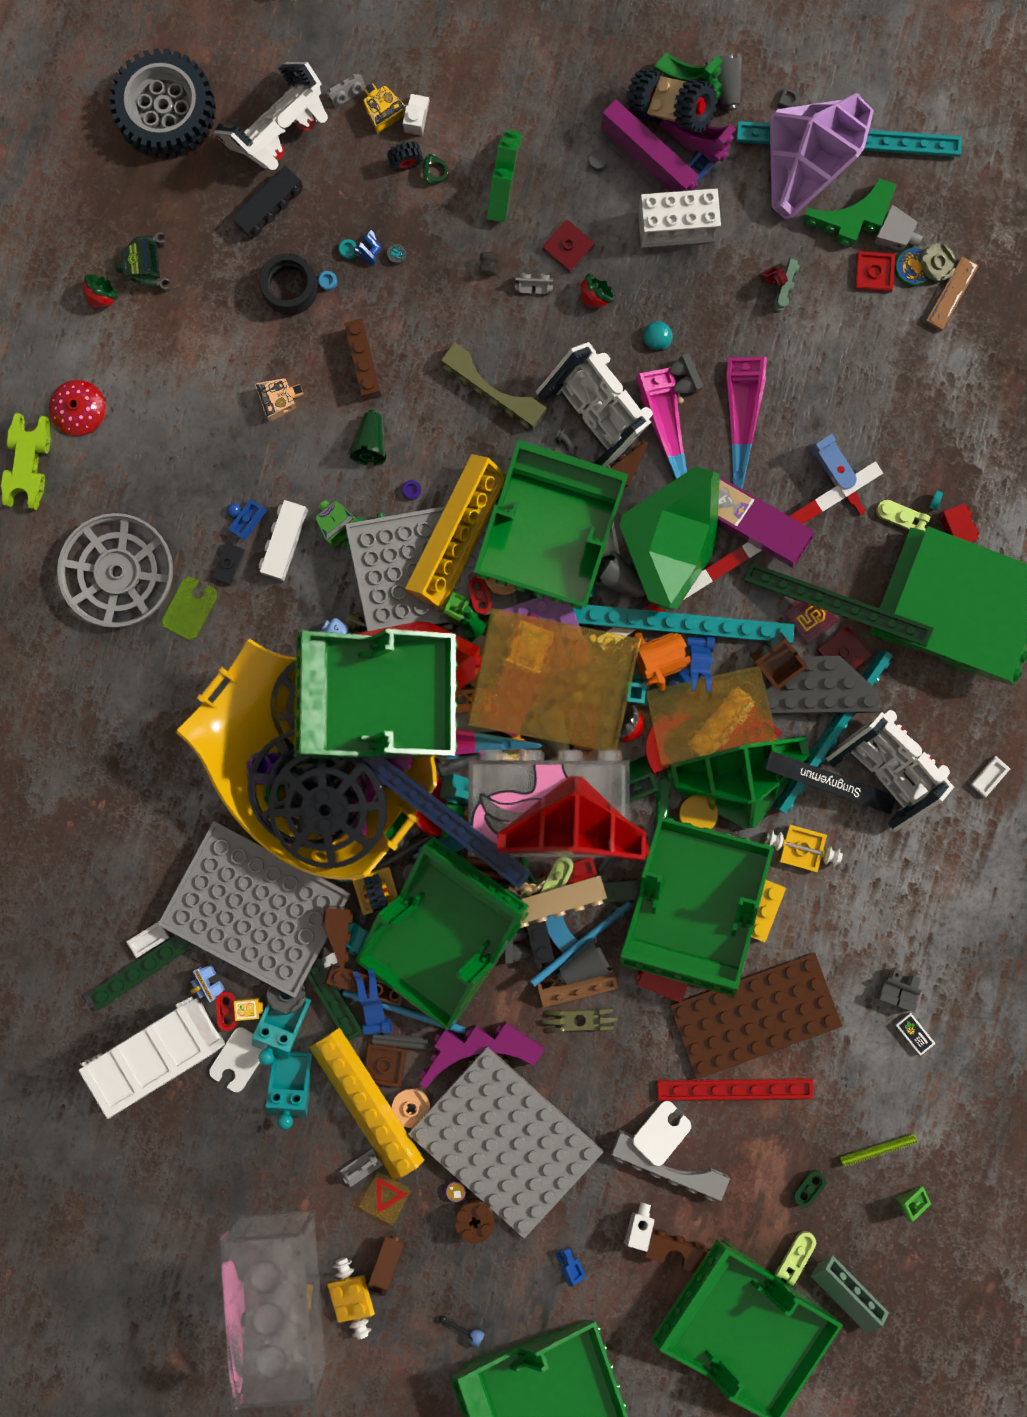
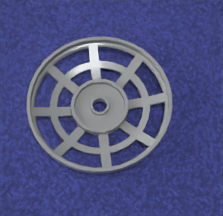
[57,513,173,628]

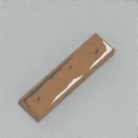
[925,256,979,331]

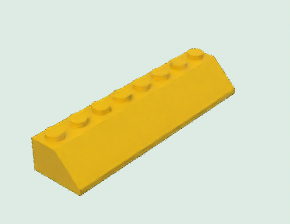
[405,454,507,610]
[309,1027,424,1179]

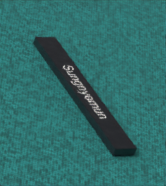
[762,750,895,814]

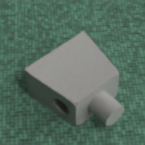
[874,205,923,251]

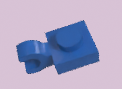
[556,1248,586,1287]

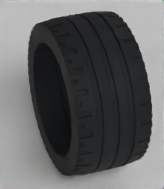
[259,253,318,315]

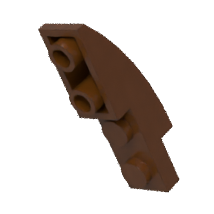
[325,964,403,1006]

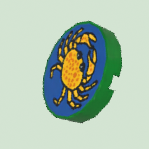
[895,248,929,286]

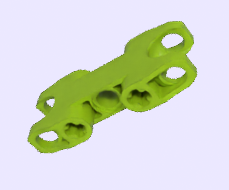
[1,413,51,510]

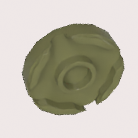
[920,243,956,281]

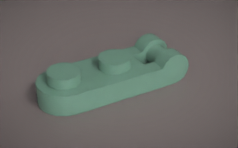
[773,258,800,312]

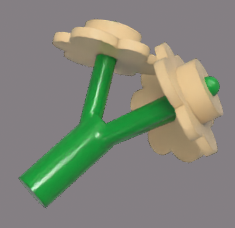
[507,856,546,899]

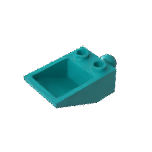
[252,991,311,1066]
[266,1052,313,1130]

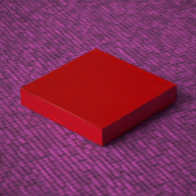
[854,251,895,292]

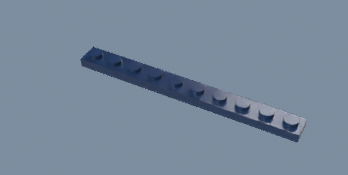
[363,758,531,889]

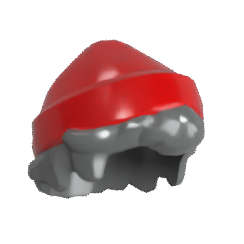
[612,706,644,743]

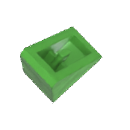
[440,590,470,626]
[895,1186,931,1222]

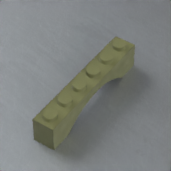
[441,342,547,430]

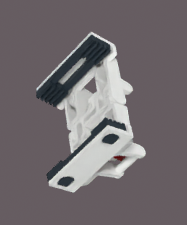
[212,62,328,170]
[536,342,653,467]

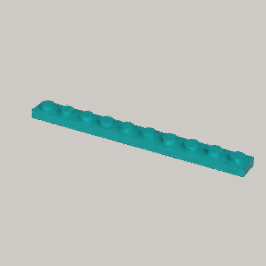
[773,651,893,814]

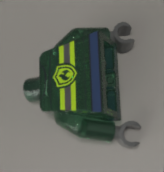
[115,232,170,292]

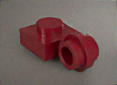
[759,266,788,287]

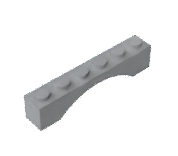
[611,1130,730,1201]

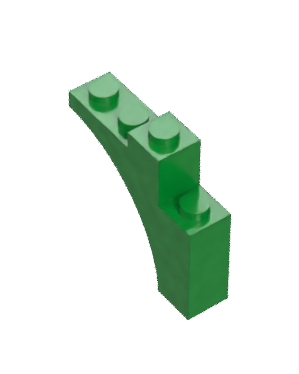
[654,52,723,100]
[487,130,523,222]
[803,179,896,247]

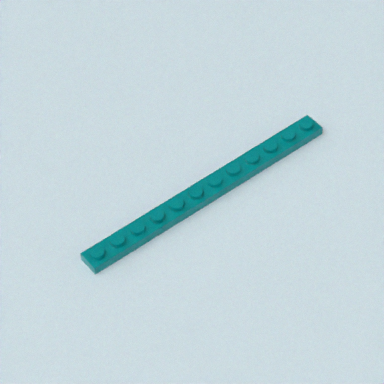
[736,121,962,157]
[573,605,795,644]

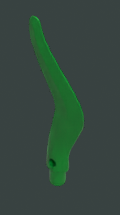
[653,753,695,832]

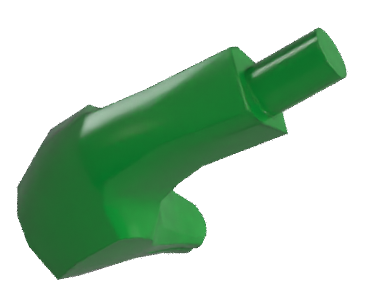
[461,606,487,641]

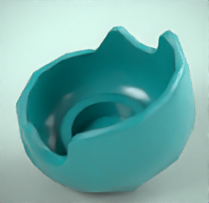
[643,321,673,350]

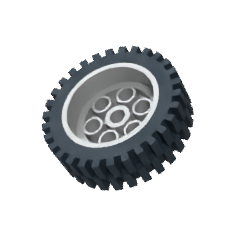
[109,48,216,159]

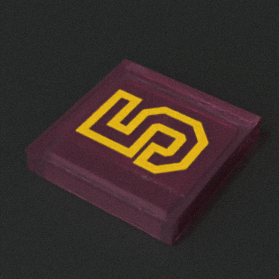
[785,602,838,644]

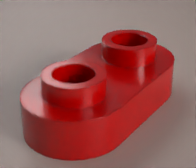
[467,576,492,615]
[216,991,238,1031]

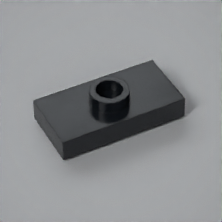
[212,542,245,585]

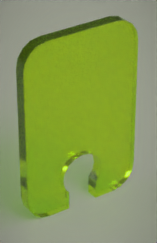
[162,577,218,639]

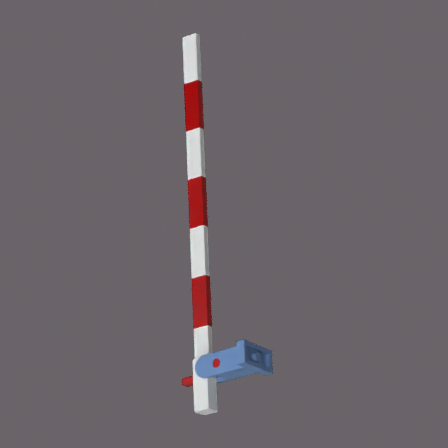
[596,434,883,651]

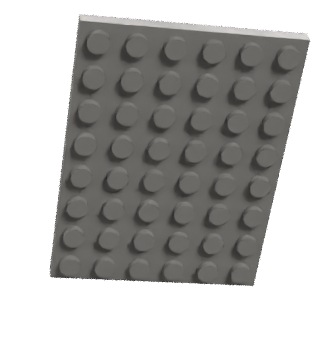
[345,503,518,631]
[158,821,351,998]
[408,1046,603,1239]

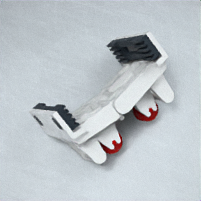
[826,710,954,832]

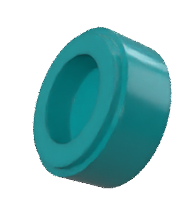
[338,239,357,260]
[929,491,943,510]

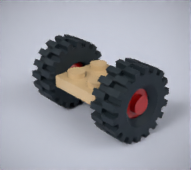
[626,69,717,132]

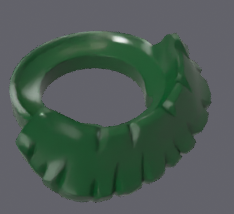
[423,154,448,186]

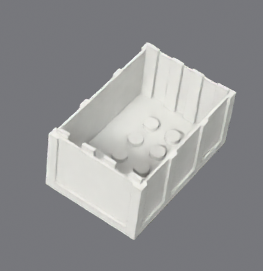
[79,997,226,1119]

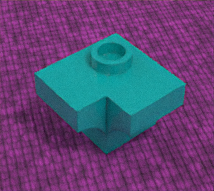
[619,673,650,706]
[439,774,475,805]

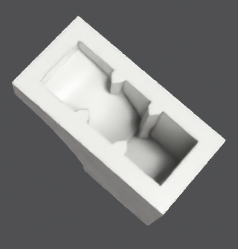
[403,94,430,136]

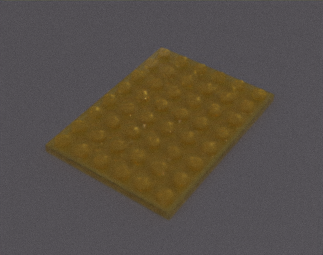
[467,608,641,753]

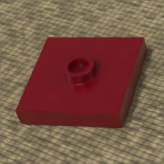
[542,219,595,272]
[817,626,872,669]

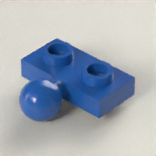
[227,499,267,541]

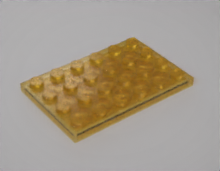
[646,666,777,767]

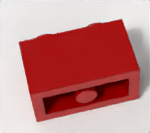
[939,503,979,543]

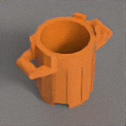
[631,633,691,691]

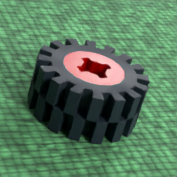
[387,141,423,172]

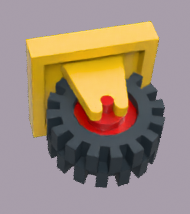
[352,866,398,915]

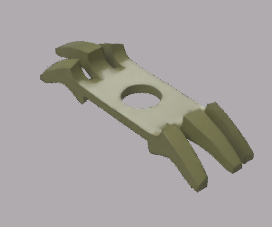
[542,1008,617,1032]

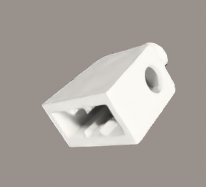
[624,1202,654,1251]

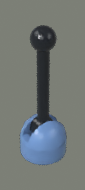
[439,1316,485,1348]

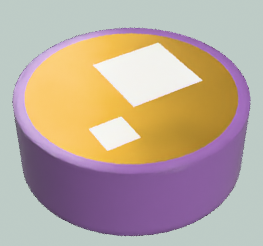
[446,1181,466,1202]

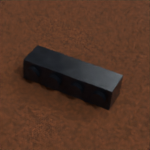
[232,165,303,240]

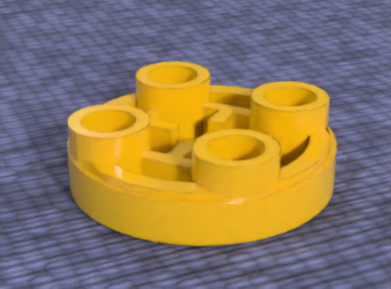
[679,795,718,829]

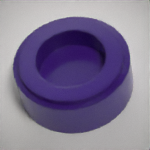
[402,480,421,500]

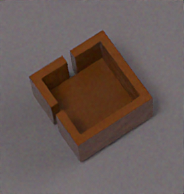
[750,632,808,690]

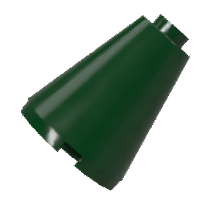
[348,410,386,466]

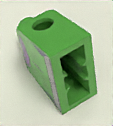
[316,501,359,548]

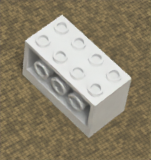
[638,189,721,248]

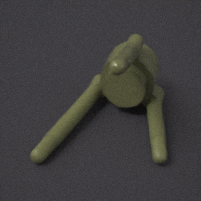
[345,613,366,634]

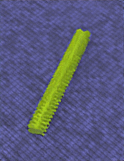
[840,1133,918,1168]

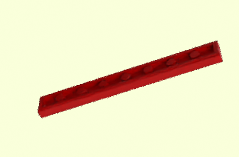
[657,1078,813,1101]

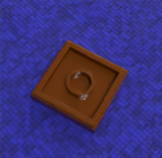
[365,1042,407,1088]

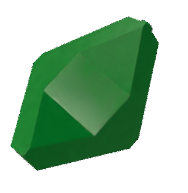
[619,466,720,611]
[666,737,810,829]

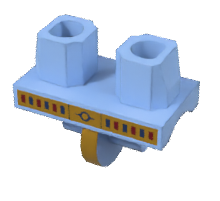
[190,965,225,1002]

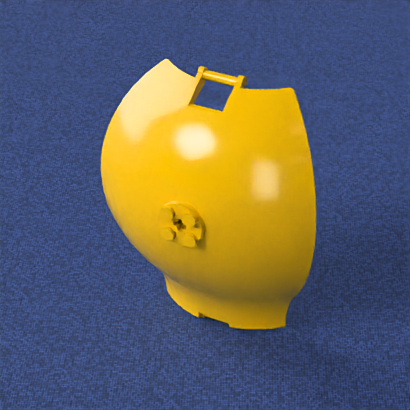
[176,639,437,880]

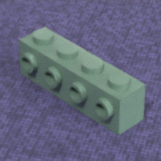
[811,1255,889,1334]

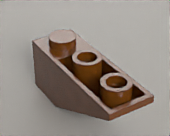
[607,441,648,489]
[322,905,352,968]

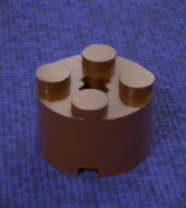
[455,1198,495,1243]

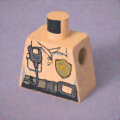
[255,379,304,422]

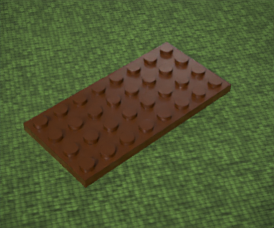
[669,953,843,1080]

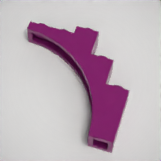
[419,1021,545,1089]

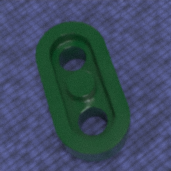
[793,1170,826,1207]

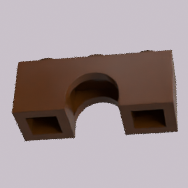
[644,1229,708,1273]

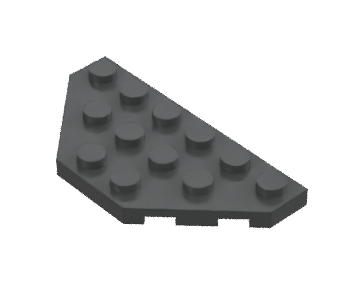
[762,656,880,715]

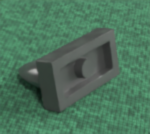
[670,353,704,395]
[505,927,533,963]

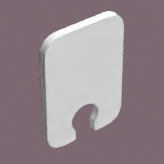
[209,1027,263,1092]
[632,1101,691,1166]

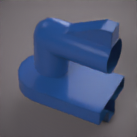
[353,230,381,265]

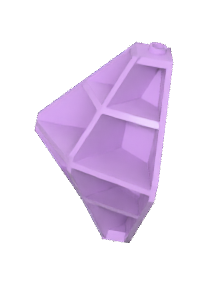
[770,93,874,220]

